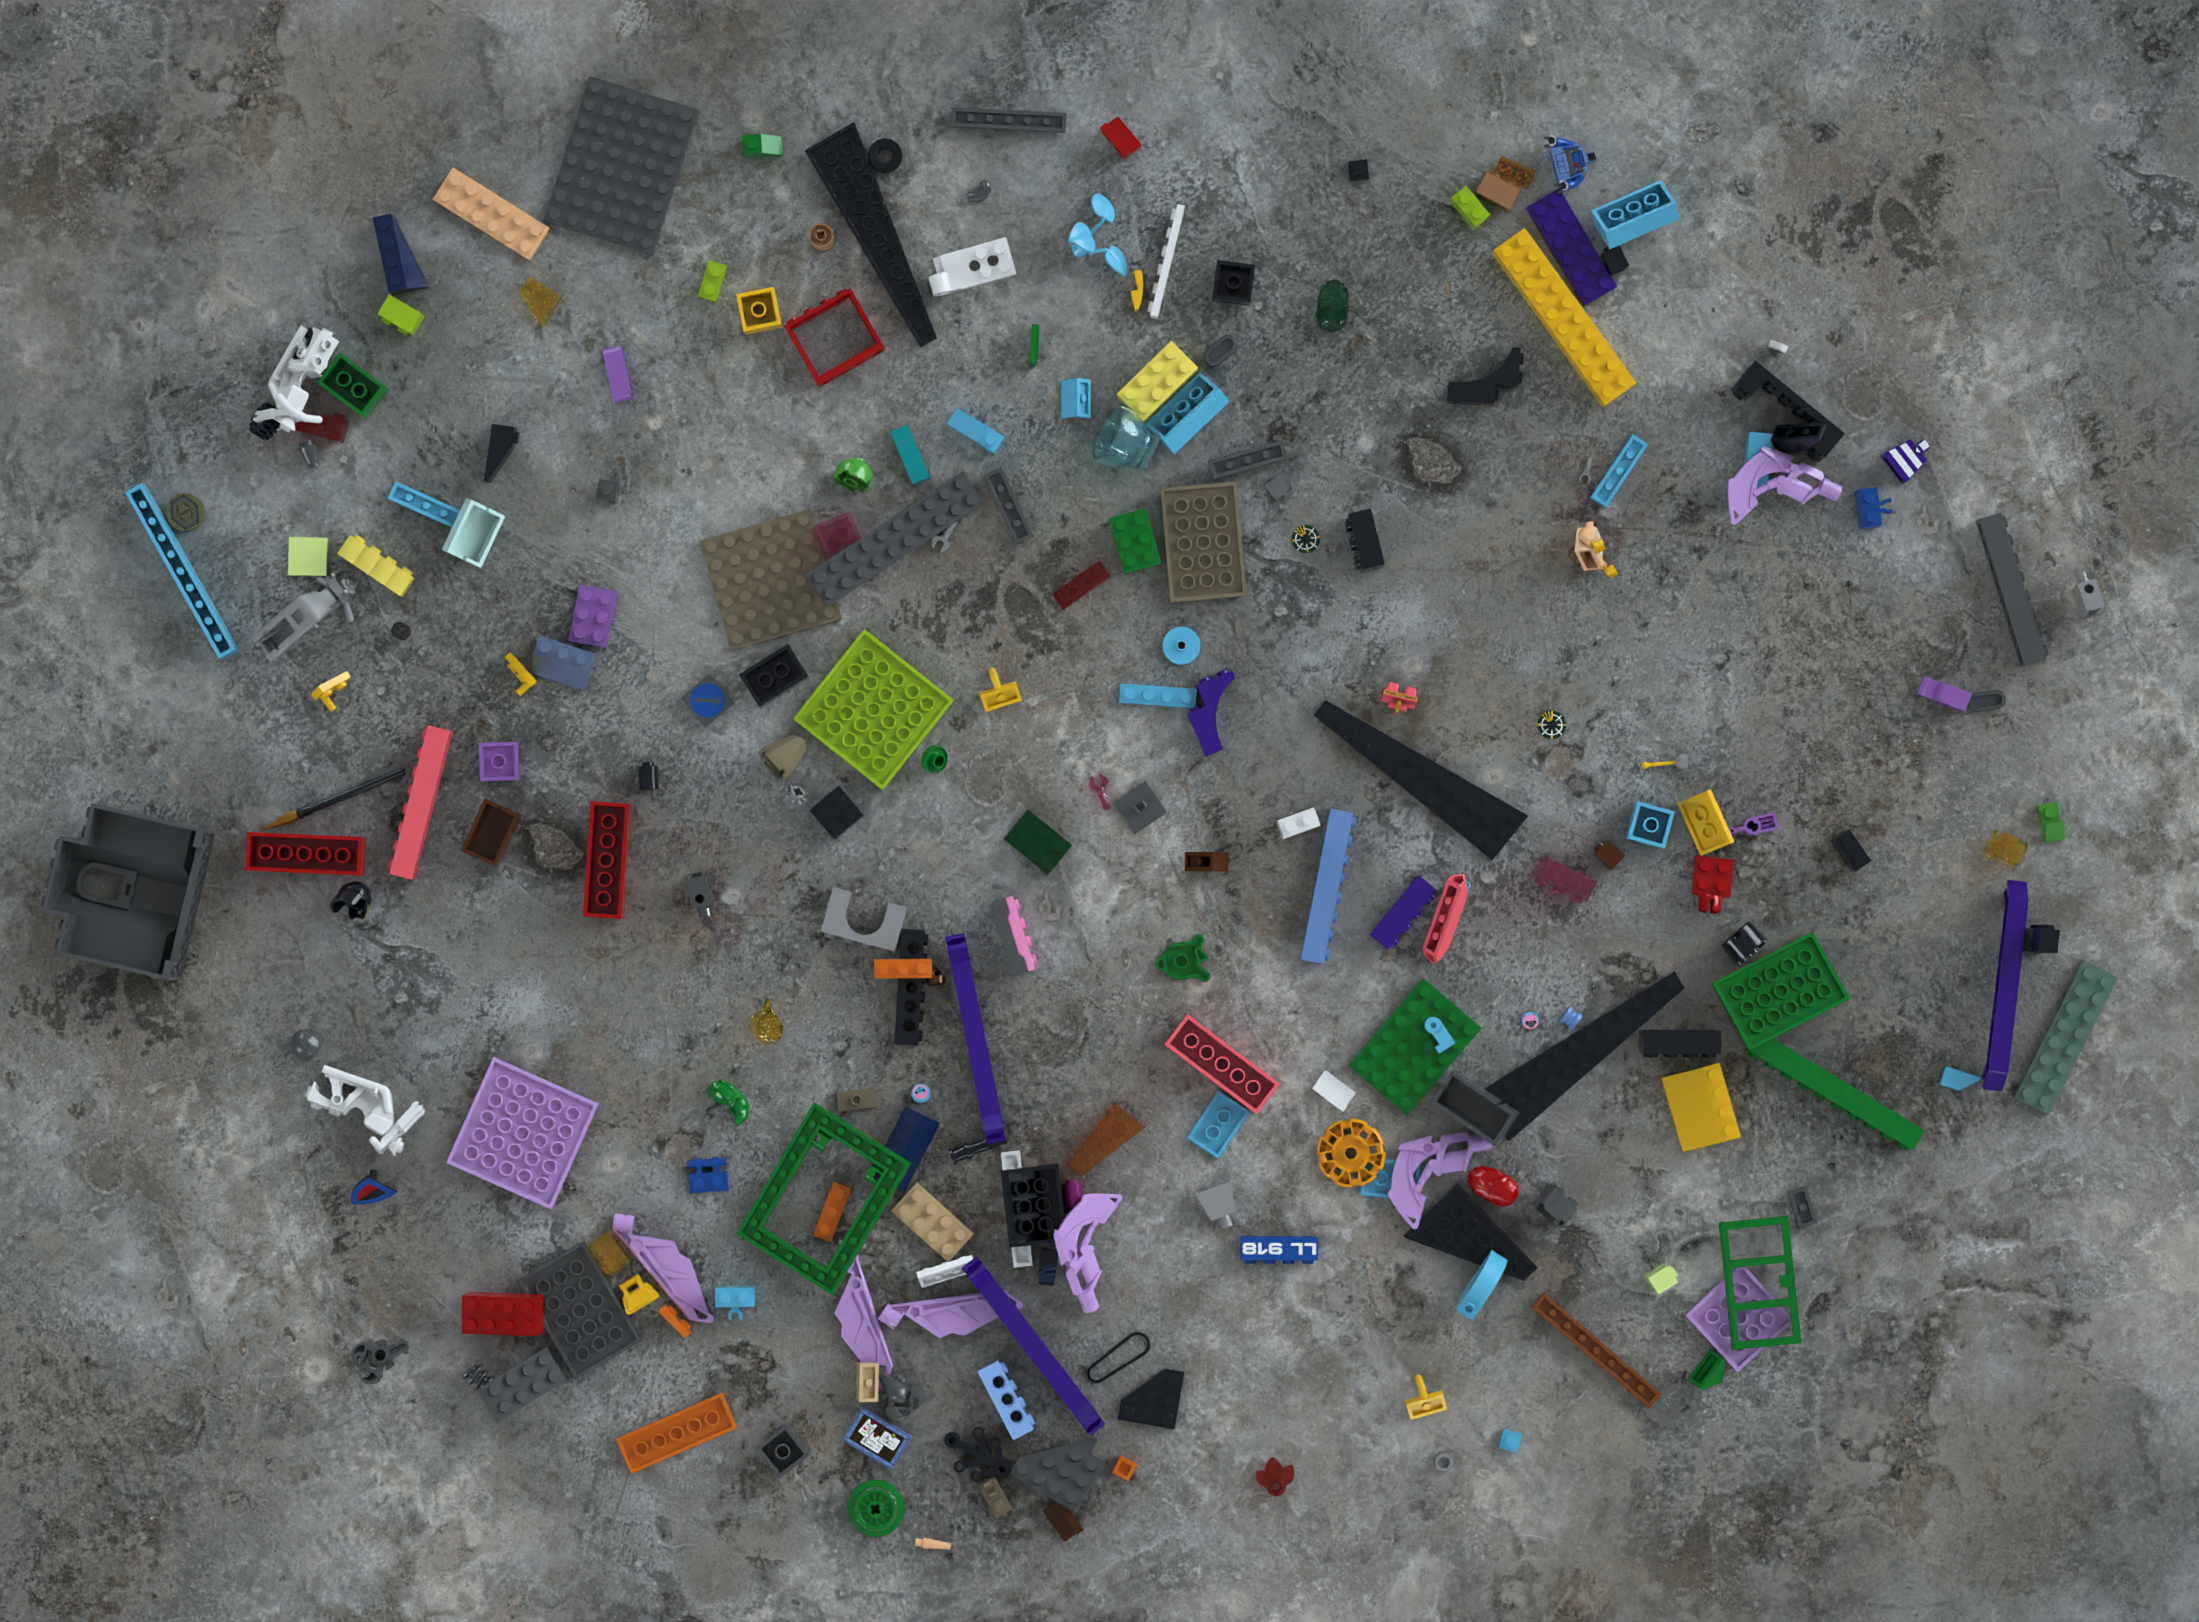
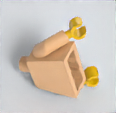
[1575,522,1618,578]

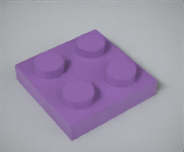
[479,742,519,782]

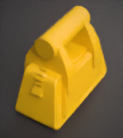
[619,1274,660,1315]

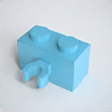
[715,1286,756,1320]

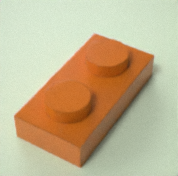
[658,1304,692,1338]

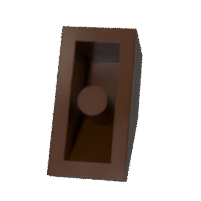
[1185,852,1229,872]

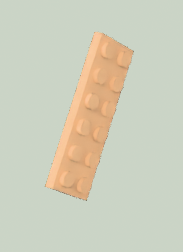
[433,167,550,261]

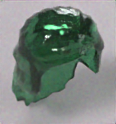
[1315,279,1349,333]

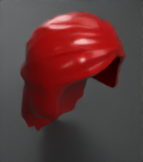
[1467,1165,1519,1207]

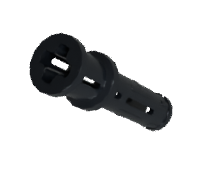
[948,1139,1007,1165]

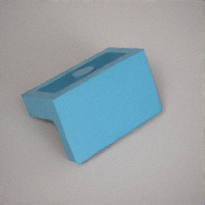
[1061,378,1091,419]

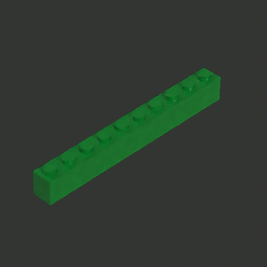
[1745,1039,1925,1151]

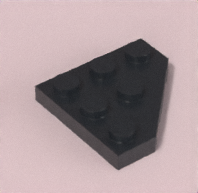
[1118,1368,1184,1429]

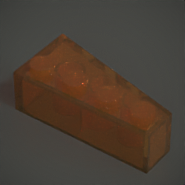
[1067,1103,1145,1176]

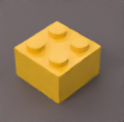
[736,287,783,335]

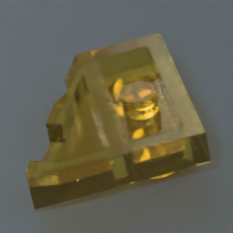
[519,276,563,328]

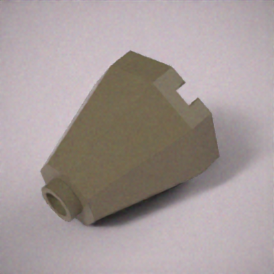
[759,734,807,782]

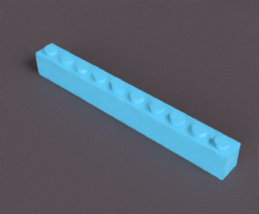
[125,483,240,661]

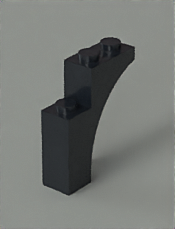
[1447,347,1524,406]

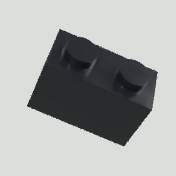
[1830,829,1871,872]

